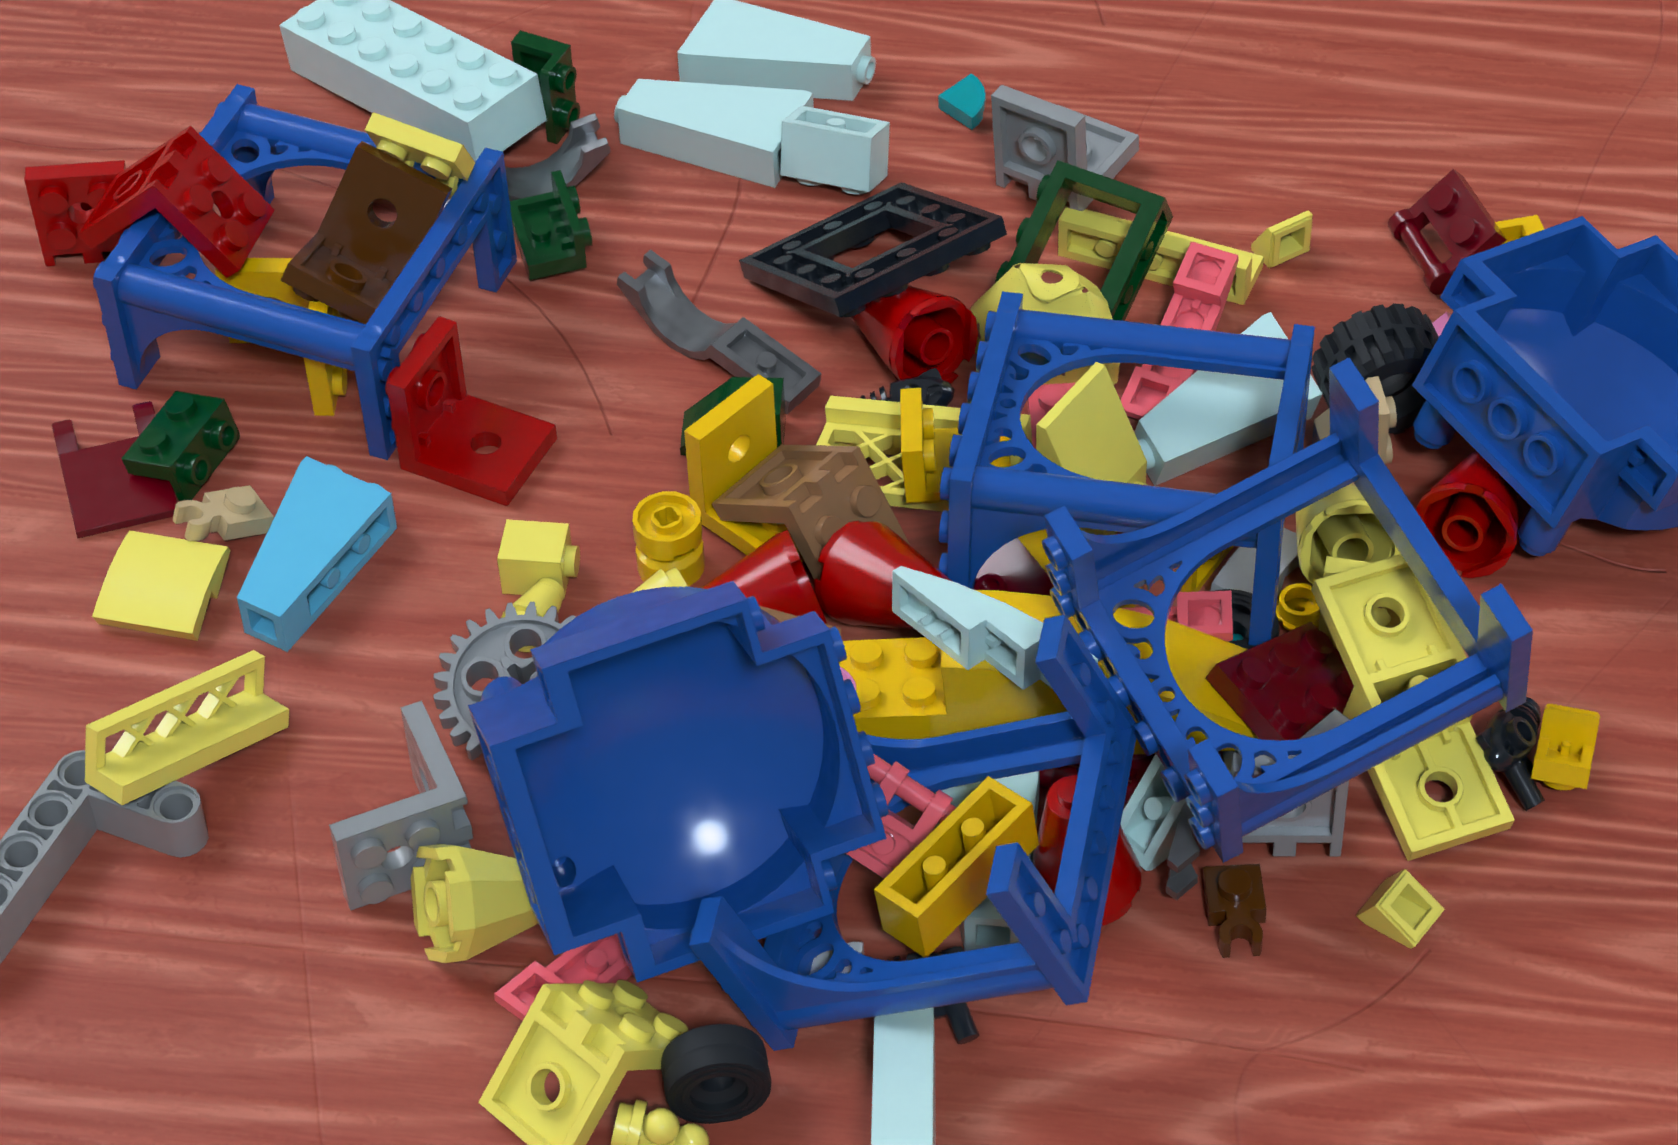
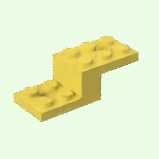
[1311,554,1515,861]

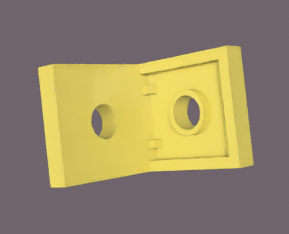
[478,980,688,1145]

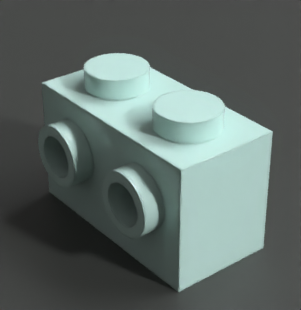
[780,105,890,194]

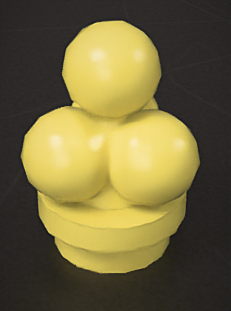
[611,1099,709,1145]

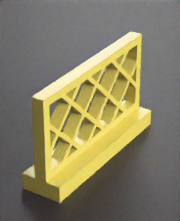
[816,396,1032,511]

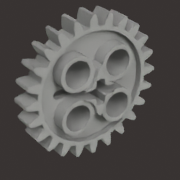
[433,602,576,760]

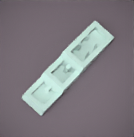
[892,566,1098,690]

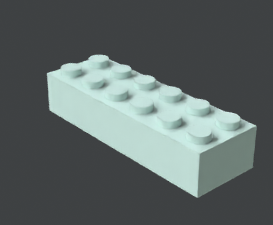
[279,0,547,161]

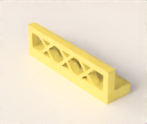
[1058,207,1264,305]
[85,650,289,805]

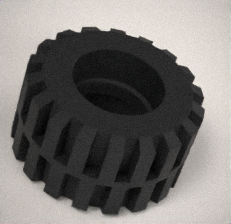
[1312,303,1439,435]

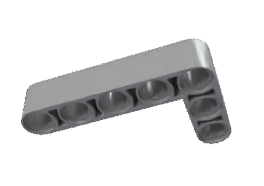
[0,750,209,964]

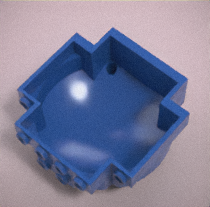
[1412,216,1678,556]
[468,581,889,983]

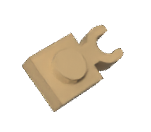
[172,485,274,541]

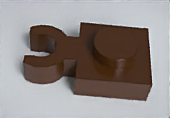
[1202,864,1267,958]

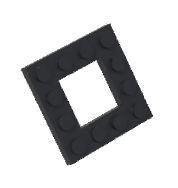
[739,182,1007,317]

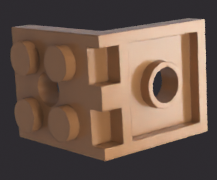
[712,444,911,581]

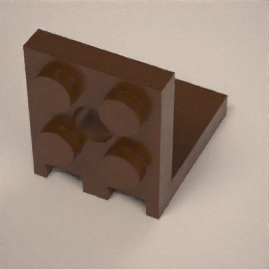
[280,141,453,324]

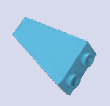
[237,456,397,652]

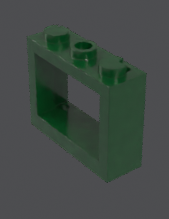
[995,160,1173,321]

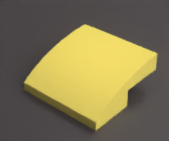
[92,530,231,641]

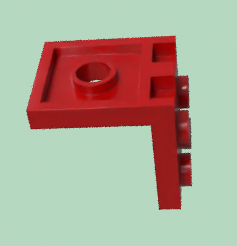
[77,125,275,278]
[24,160,134,267]
[385,316,557,506]

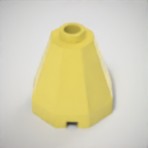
[410,844,538,963]

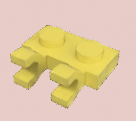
[365,112,475,199]

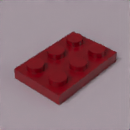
[1206,621,1354,741]

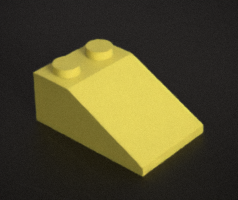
[1036,362,1147,535]

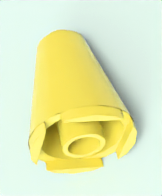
[1295,483,1401,585]

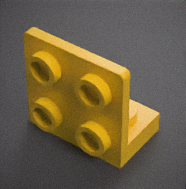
[900,388,1011,503]

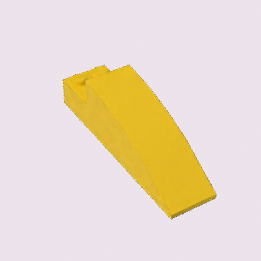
[839,590,1259,754]

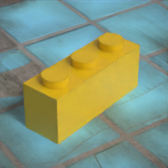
[874,776,1039,958]

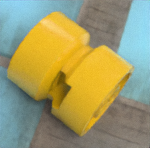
[632,491,705,587]

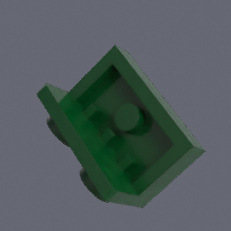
[511,30,580,144]
[510,170,592,280]
[121,391,240,501]

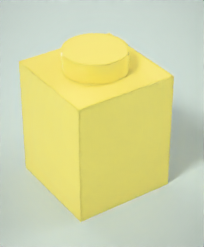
[497,519,580,595]

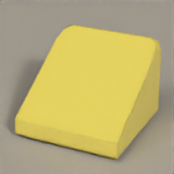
[1251,210,1313,268]
[1356,869,1445,949]

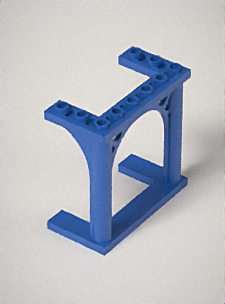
[93,84,517,460]
[939,291,1315,646]
[1042,357,1533,863]
[689,614,1136,1051]

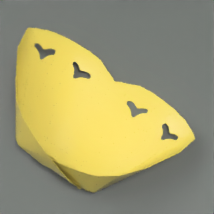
[970,263,1120,385]

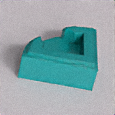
[938,73,986,130]

